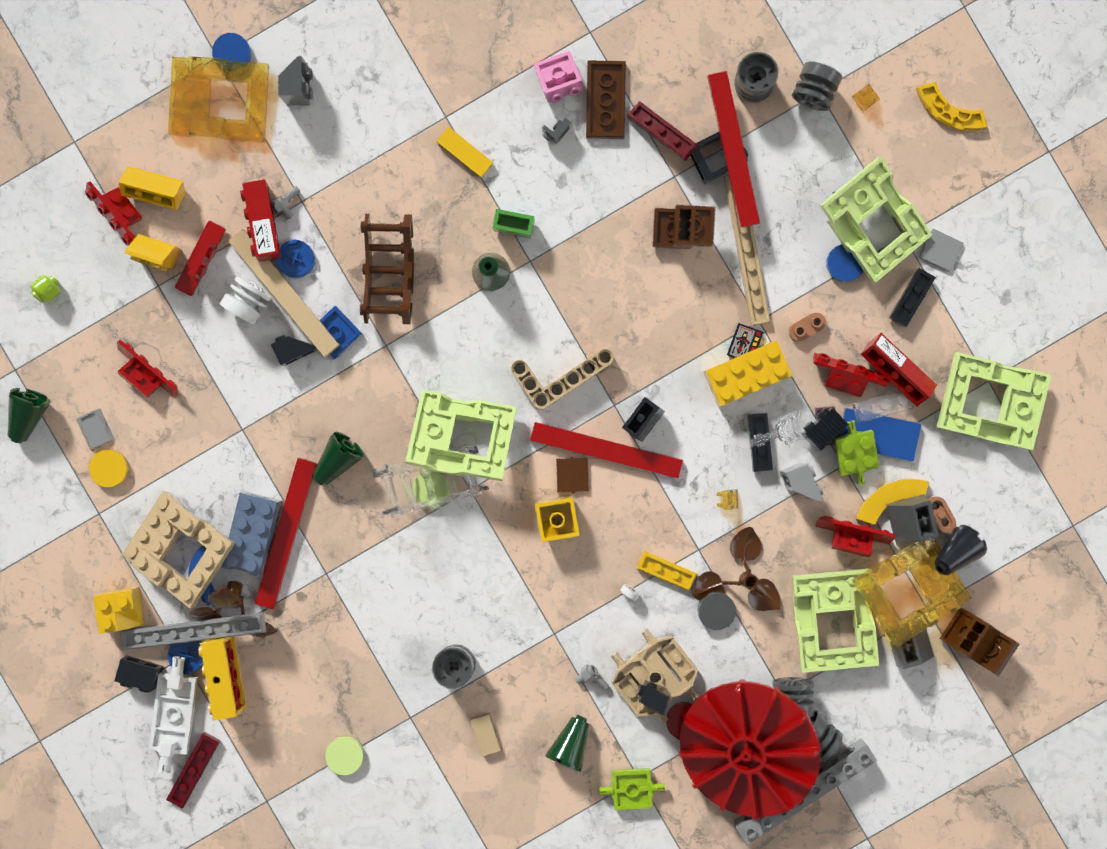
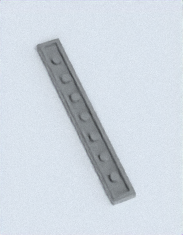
[120,612,267,650]

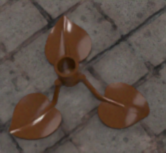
[692,527,780,611]
[189,581,278,637]

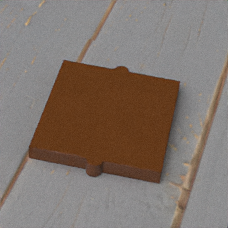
[556,456,589,494]

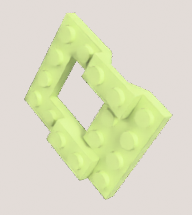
[819,157,932,283]
[937,352,1052,450]
[406,390,517,481]
[792,569,879,673]

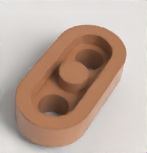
[789,313,826,341]
[929,496,956,533]

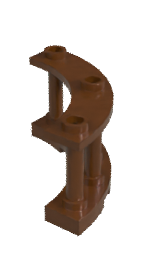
[360,213,414,325]

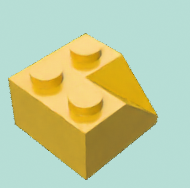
[535,496,580,543]
[93,587,145,634]

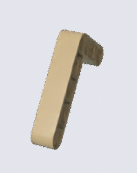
[511,349,614,409]

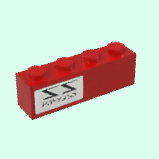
[240,179,282,262]
[861,333,937,407]

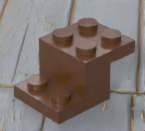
[652,205,715,249]
[939,607,1020,677]

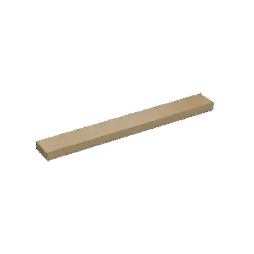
[723,175,771,326]
[228,229,340,358]

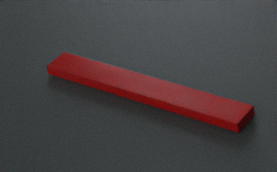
[707,71,760,228]
[530,422,683,478]
[255,458,317,609]

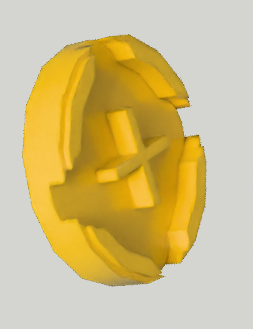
[89,449,129,487]

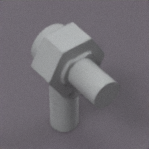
[272,186,301,220]
[575,664,609,691]

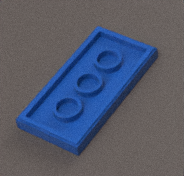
[839,408,921,462]

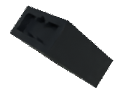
[690,132,748,185]

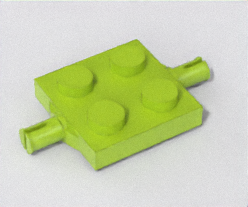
[834,420,879,485]
[599,768,665,810]

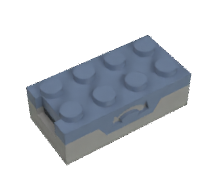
[221,491,282,577]

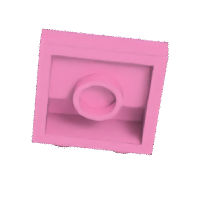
[534,51,584,103]

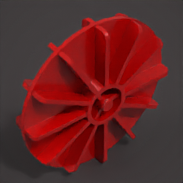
[679,679,821,820]

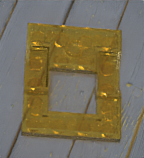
[168,56,269,142]
[852,538,972,648]

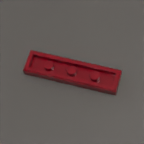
[627,101,698,161]
[166,732,221,809]

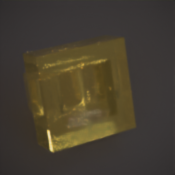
[852,84,880,112]
[717,489,738,510]

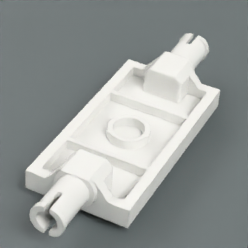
[149,657,198,774]

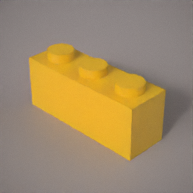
[118,166,185,210]

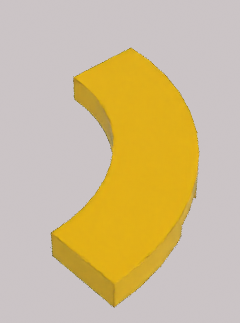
[916,82,988,131]
[856,479,929,525]

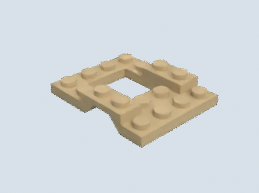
[122,491,235,608]

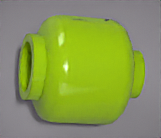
[30,275,61,303]

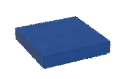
[320,306,362,359]

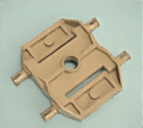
[611,628,699,724]

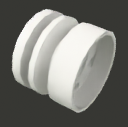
[219,276,272,325]

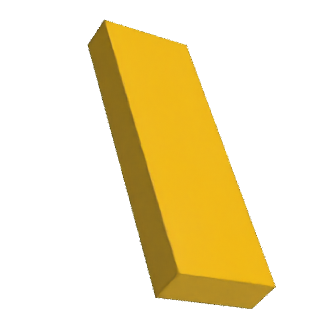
[436,126,493,178]
[636,551,697,591]

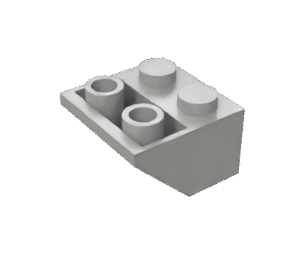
[779,463,823,502]

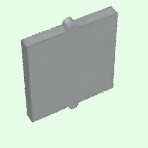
[919,229,964,272]

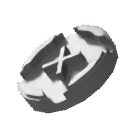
[698,592,736,630]

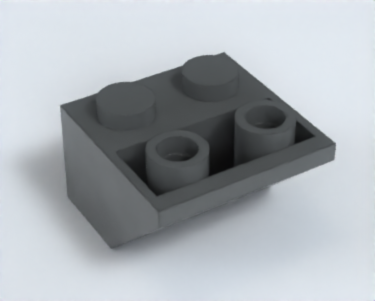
[278,56,313,105]
[886,494,939,542]
[886,619,934,669]

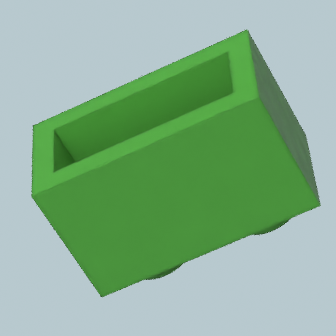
[493,209,535,239]

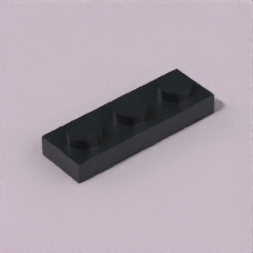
[888,268,936,328]
[747,413,773,472]

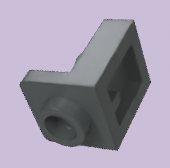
[542,117,572,144]

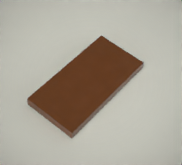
[586,60,626,139]

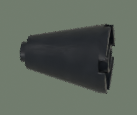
[934,525,988,576]

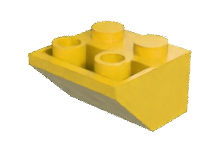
[125,234,181,272]

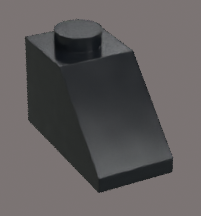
[270,335,318,366]
[637,680,670,715]

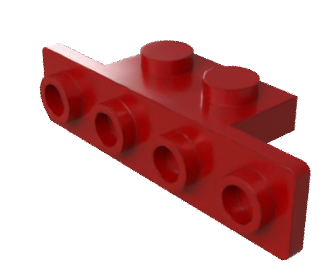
[85,181,142,246]
[175,220,226,296]
[117,340,178,399]
[813,353,888,398]
[815,516,896,558]

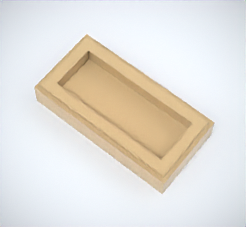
[471,713,501,757]

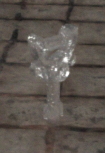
[750,410,806,447]

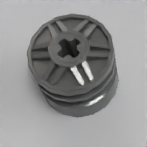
[734,52,779,103]
[792,61,843,111]
[432,644,476,689]
[772,677,815,718]
[809,710,843,763]

